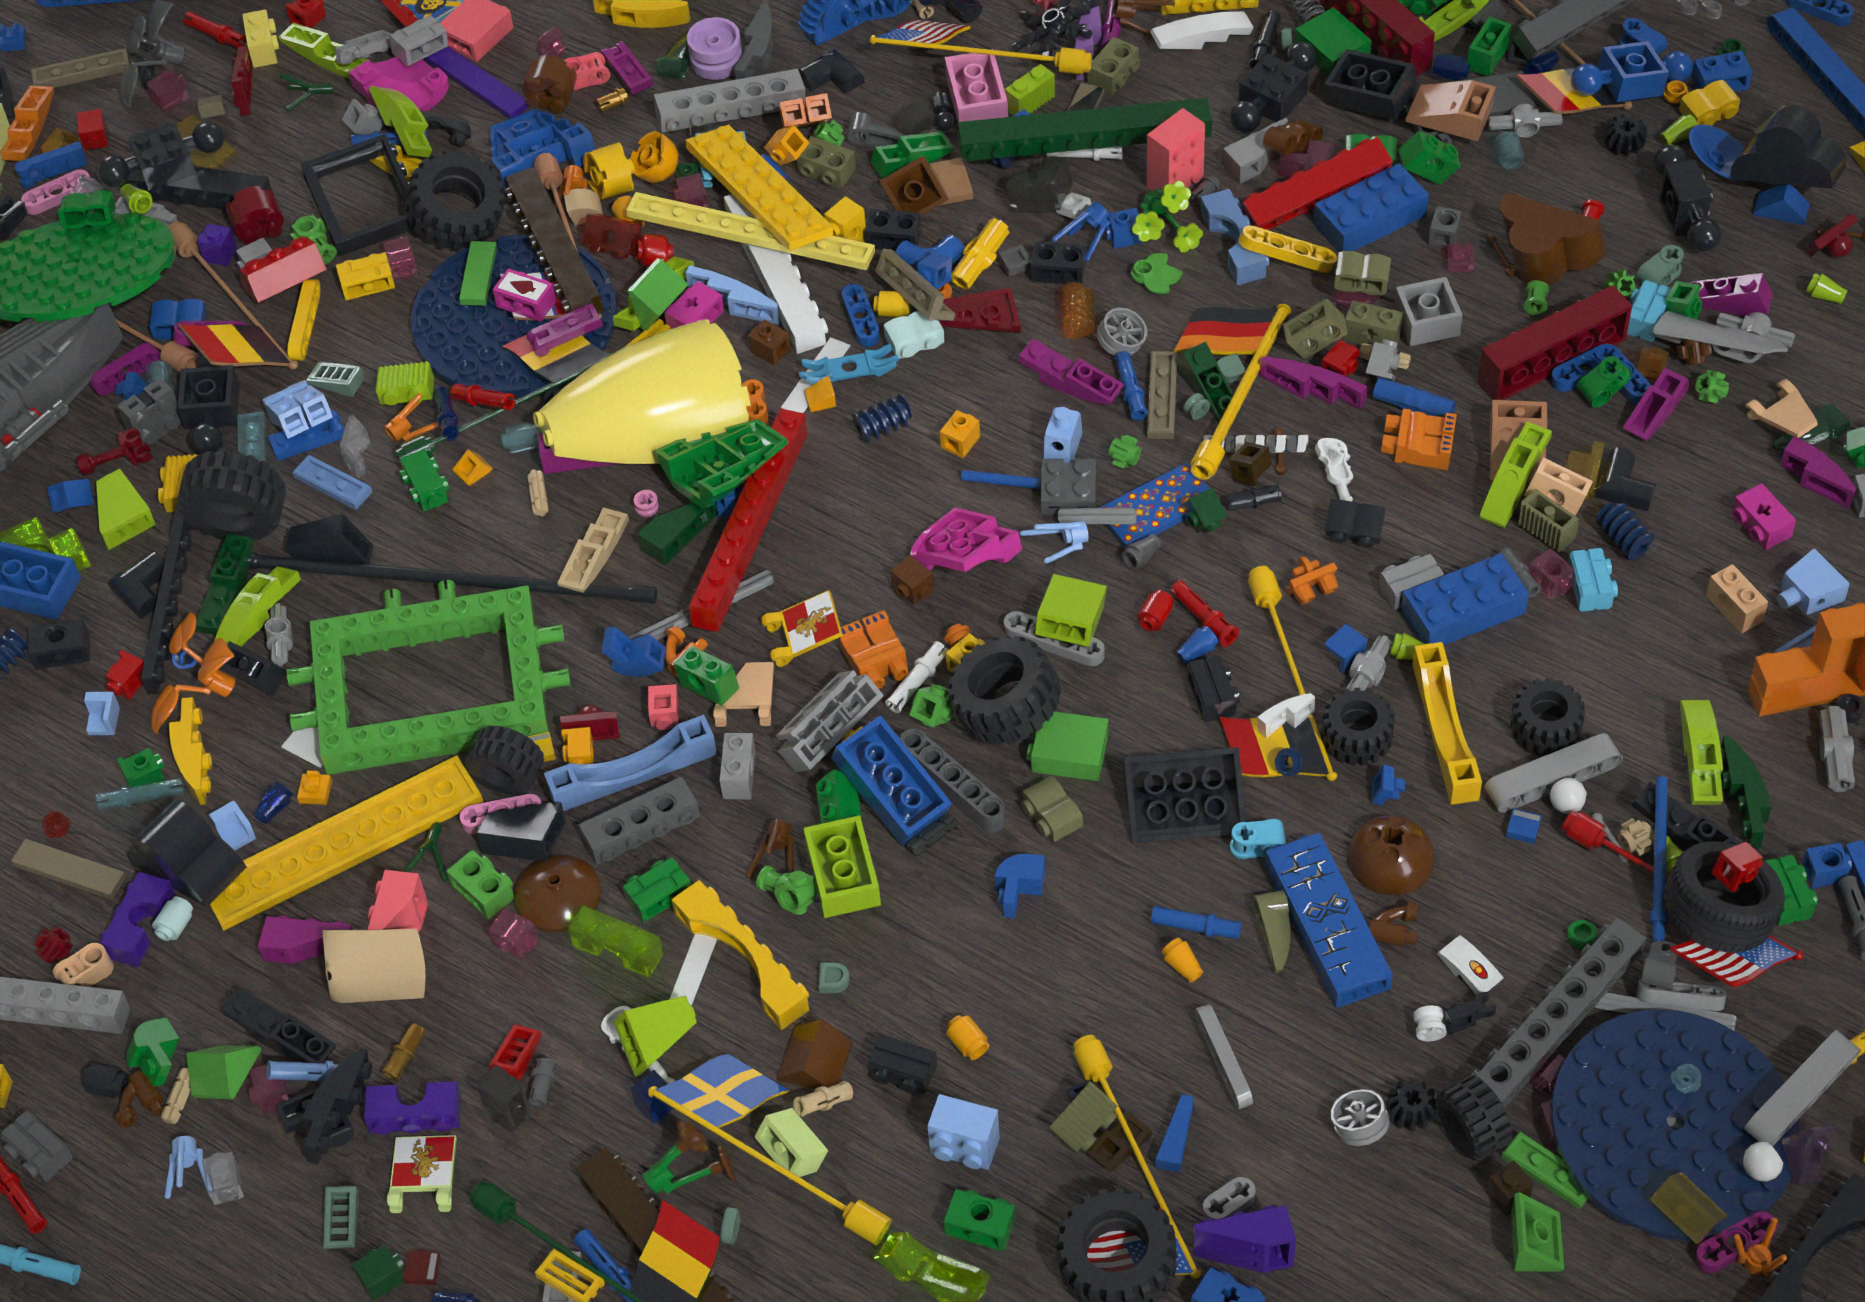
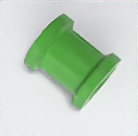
[1524,280,1549,315]

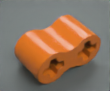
[741,379,769,426]

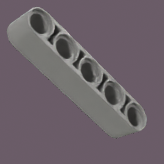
[1484,733,1623,813]
[1744,1030,1861,1147]

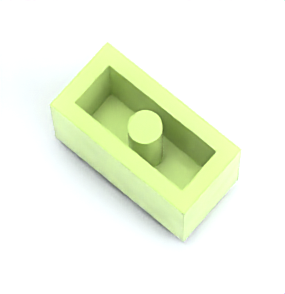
[755,1108,828,1180]

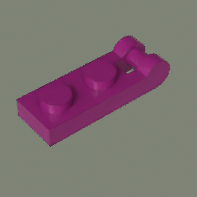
[600,41,653,95]
[527,303,603,357]

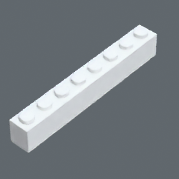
[724,194,828,354]

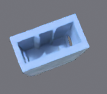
[1044,407,1082,463]
[1777,549,1850,615]

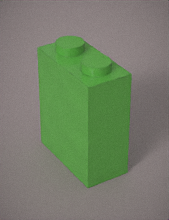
[1027,711,1109,781]

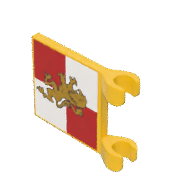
[761,590,843,667]

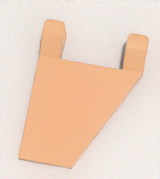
[1745,379,1817,438]
[714,662,774,727]

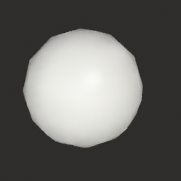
[1550,778,1586,814]
[1743,1142,1783,1182]

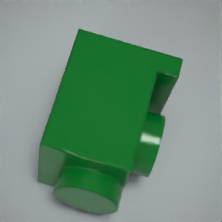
[1665,281,1702,319]
[117,748,165,795]

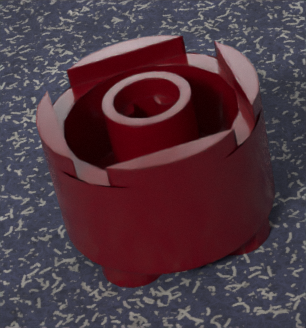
[226,186,284,245]

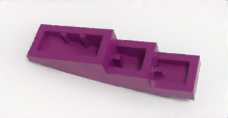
[1260,356,1367,410]

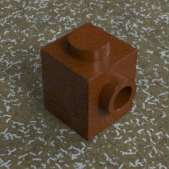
[748,319,791,366]
[890,555,934,605]

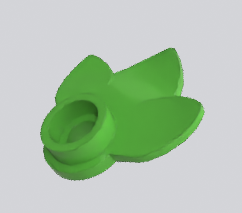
[1131,253,1183,294]

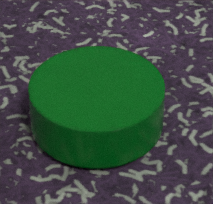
[1567,920,1598,950]

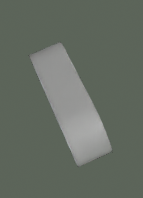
[1203,1177,1255,1220]

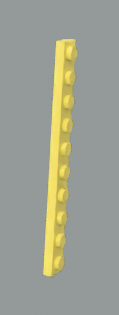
[626,192,875,270]

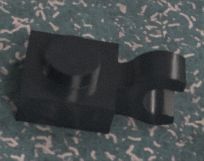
[1444,992,1497,1035]

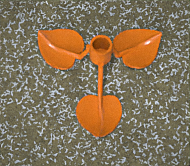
[151,612,235,735]

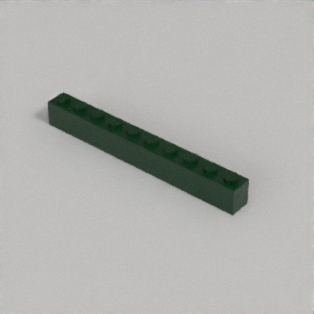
[958,98,1213,162]

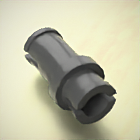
[527,1058,555,1107]

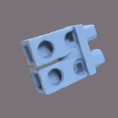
[262,380,333,439]

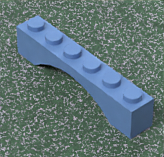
[544,715,717,811]

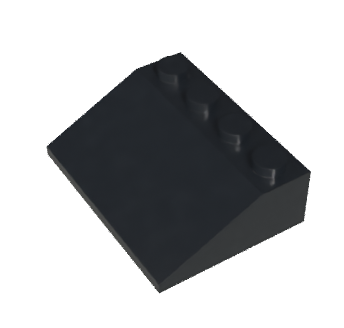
[1122,747,1246,844]

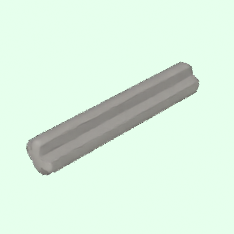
[1058,508,1137,524]

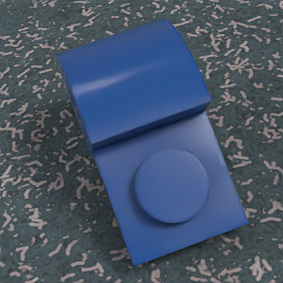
[601,626,666,677]
[995,854,1045,918]

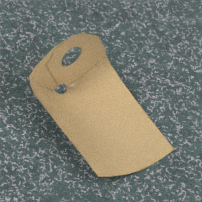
[322,928,426,1003]

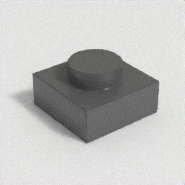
[999,245,1032,277]

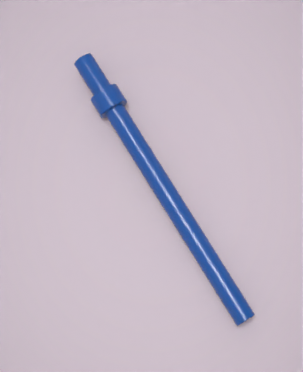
[1650,776,1668,943]

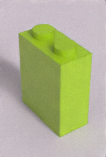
[1035,574,1107,647]

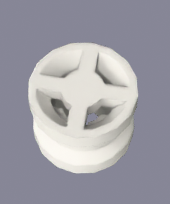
[1413,1005,1447,1042]

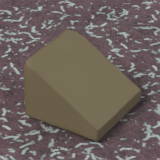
[197,95,225,119]

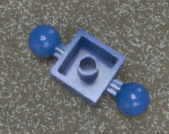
[1570,41,1693,102]

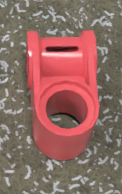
[564,52,611,90]

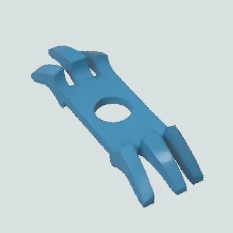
[799,344,899,384]

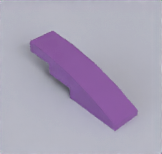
[1075,0,1101,80]

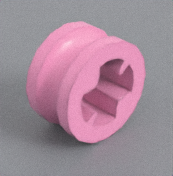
[633,490,659,517]

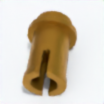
[596,88,629,114]

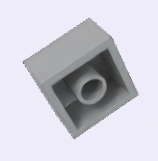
[1394,277,1463,346]

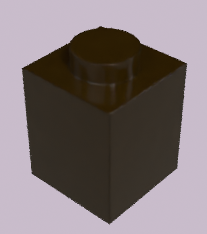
[1486,1160,1534,1216]

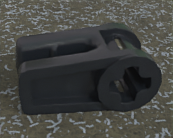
[0,195,27,240]

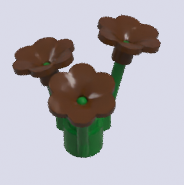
[642,1119,736,1194]

